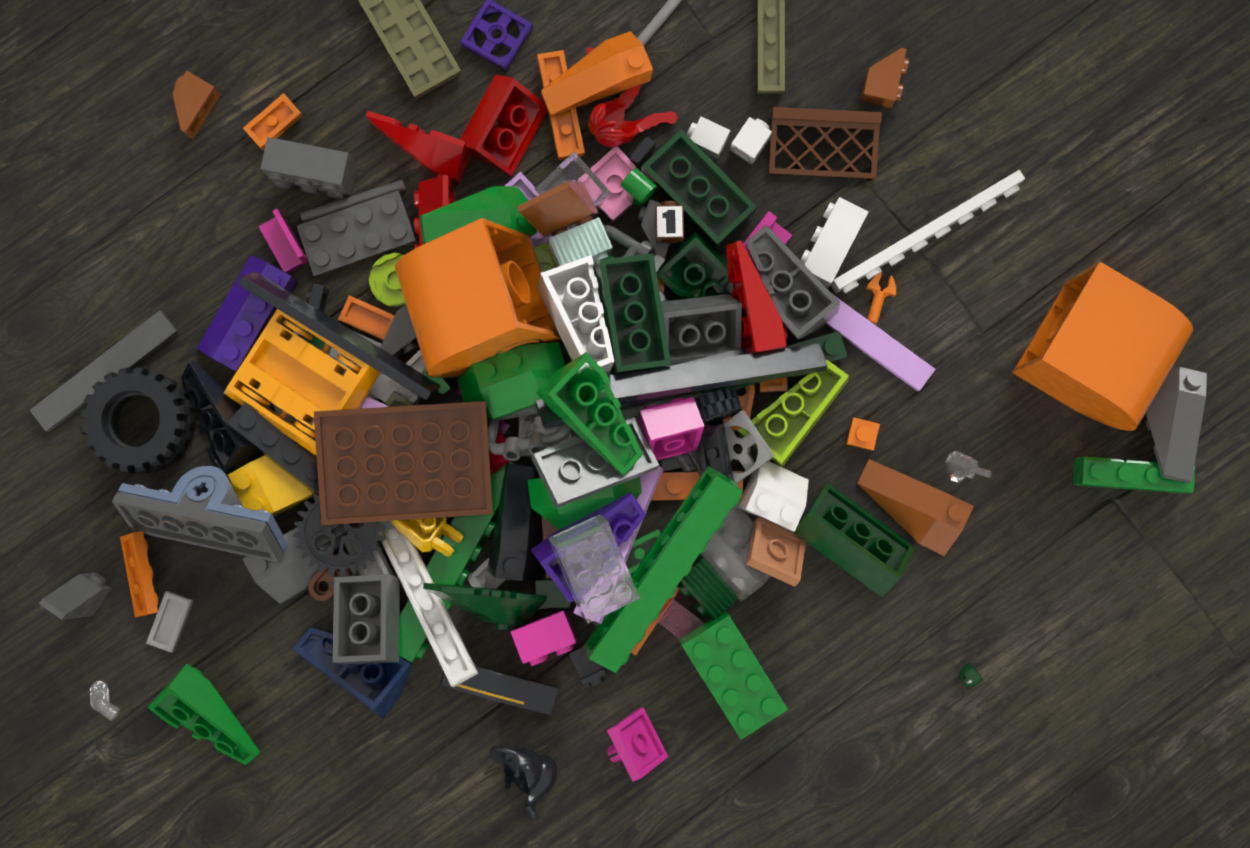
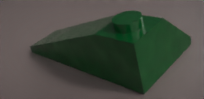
[423,583,546,630]

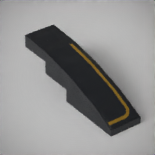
[440,664,559,715]

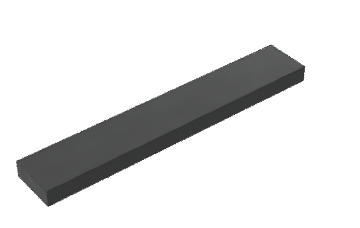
[30,310,179,432]

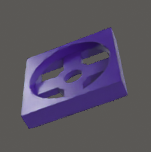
[460,0,533,71]

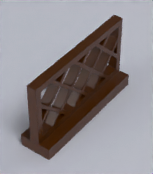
[768,107,882,179]

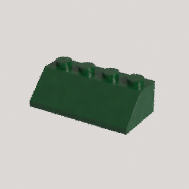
[793,482,915,597]

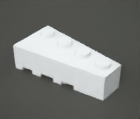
[537,255,614,375]

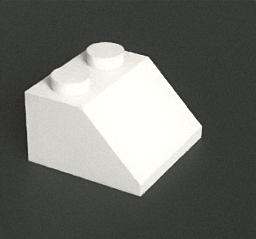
[737,461,809,532]

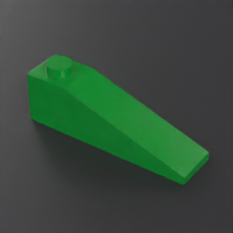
[147,664,260,765]

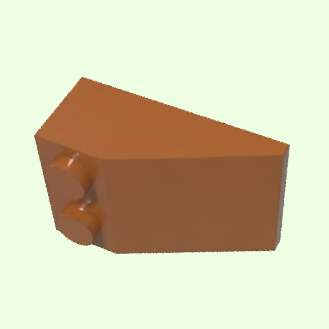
[517,181,598,237]

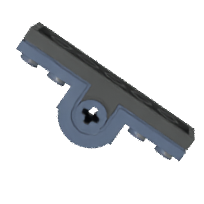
[112,466,288,563]

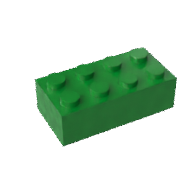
[679,611,788,740]

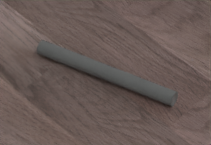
[300,179,406,223]

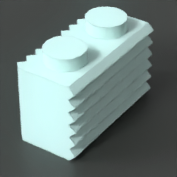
[547,218,613,267]

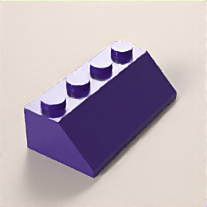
[197,255,298,372]

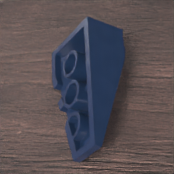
[293,627,411,719]

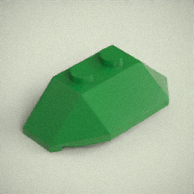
[457,342,566,420]
[527,476,642,530]

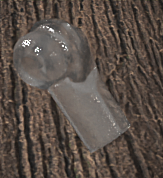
[90,681,120,721]

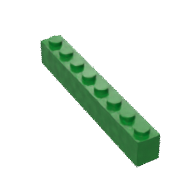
[399,462,513,662]
[583,466,743,673]

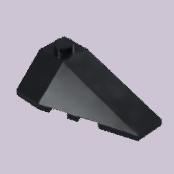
[181,360,261,477]
[487,463,543,581]

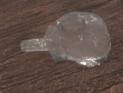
[944,451,991,483]

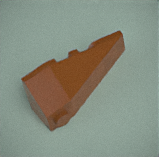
[857,459,974,556]

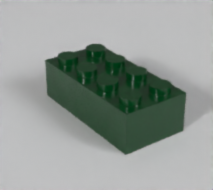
[641,129,757,250]
[593,254,671,375]

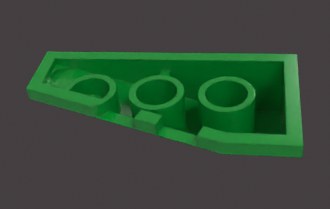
[419,186,537,244]
[536,352,643,476]

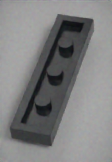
[227,402,319,494]

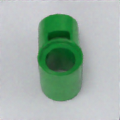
[620,168,657,205]

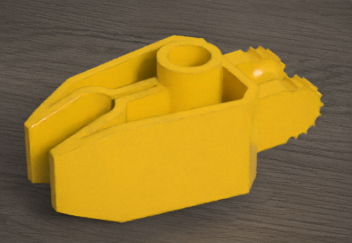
[390,517,464,557]

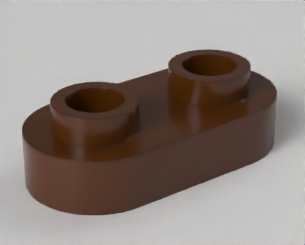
[308,552,353,601]

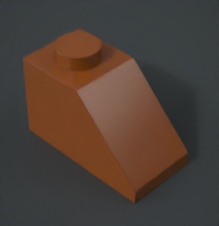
[172,71,221,139]

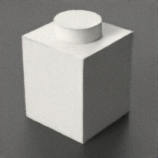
[687,117,730,161]
[730,117,772,165]

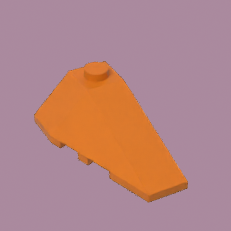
[541,31,653,117]

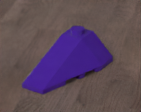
[531,492,646,603]

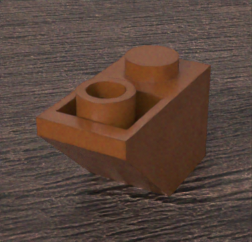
[860,48,909,108]

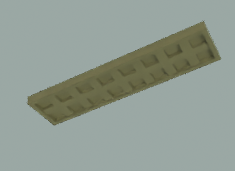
[358,0,462,100]

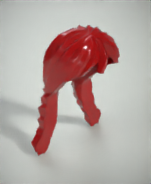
[588,84,678,147]

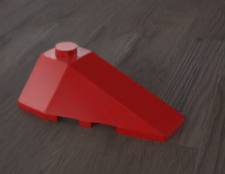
[366,111,471,185]
[726,241,787,354]

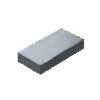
[146,591,194,653]

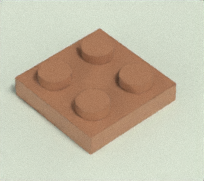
[746,517,806,587]

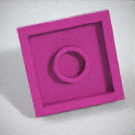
[607,707,668,781]

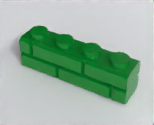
[1073,456,1195,494]

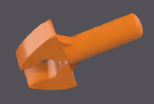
[866,272,896,324]

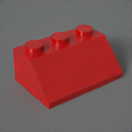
[460,75,548,176]
[414,175,455,248]

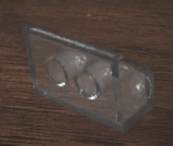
[700,505,771,602]

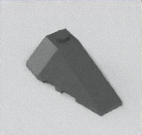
[746,225,840,339]
[1145,367,1207,483]
[242,523,358,604]

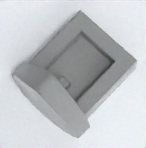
[467,558,506,589]

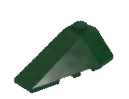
[656,229,734,299]

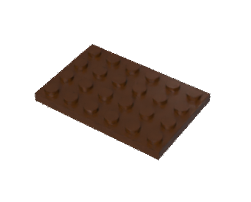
[314,401,493,525]

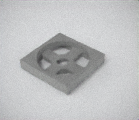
[724,411,775,484]

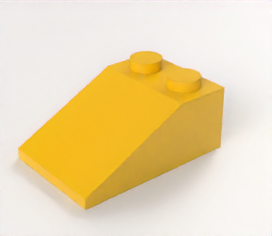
[228,446,319,517]

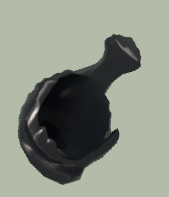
[489,746,557,820]

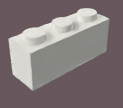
[800,197,868,288]

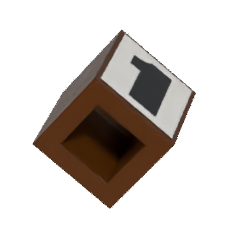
[655,201,684,244]

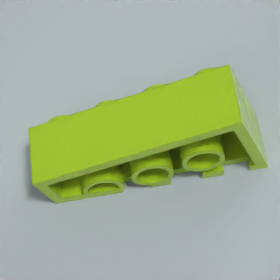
[738,360,849,467]

